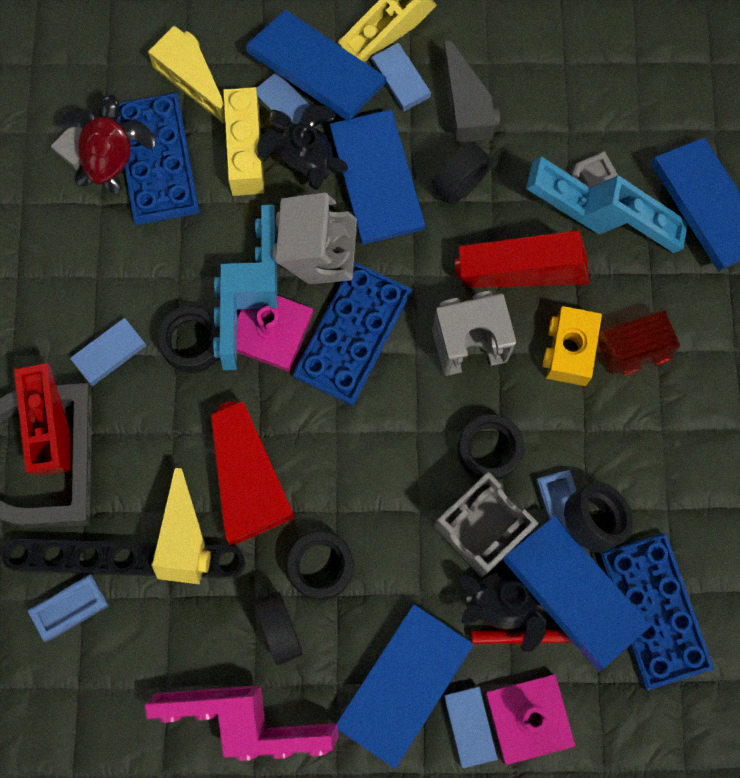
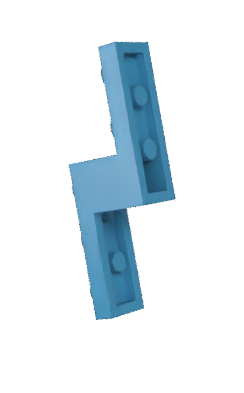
[526,156,688,253]
[213,205,278,370]

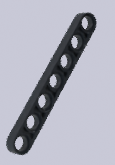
[1,539,246,579]

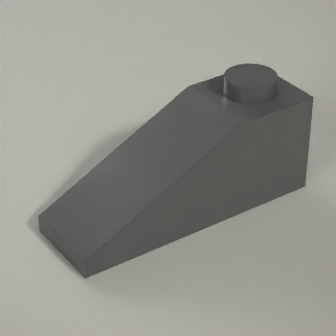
[443,41,500,143]

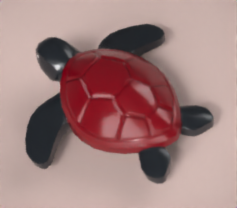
[60,94,156,194]

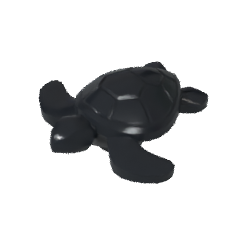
[256,105,348,190]
[458,573,547,652]

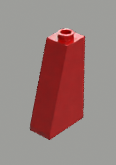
[455,230,590,288]
[211,401,295,546]

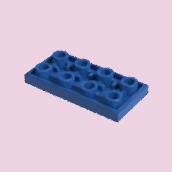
[246,10,387,121]
[117,93,200,225]
[330,109,426,245]
[650,137,740,272]
[293,262,412,407]
[502,516,651,672]
[598,533,714,690]
[337,604,474,769]

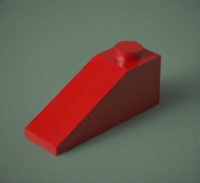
[14,363,73,476]

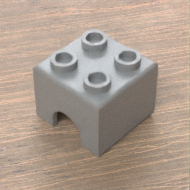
[273,193,357,285]
[432,291,516,376]
[434,471,539,578]

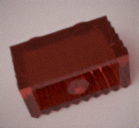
[598,310,680,377]

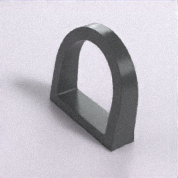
[0,383,92,528]

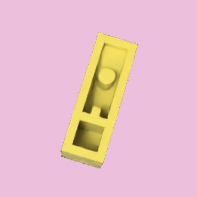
[338,0,437,62]
[148,26,225,124]
[152,468,211,584]

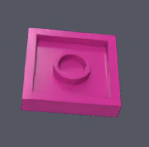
[237,296,314,372]
[485,674,576,765]

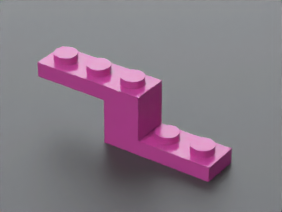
[145,685,339,761]

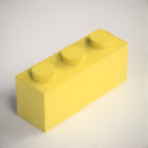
[224,87,265,196]

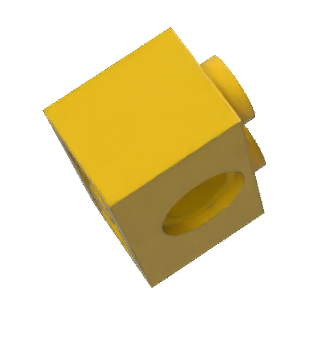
[543,306,602,386]

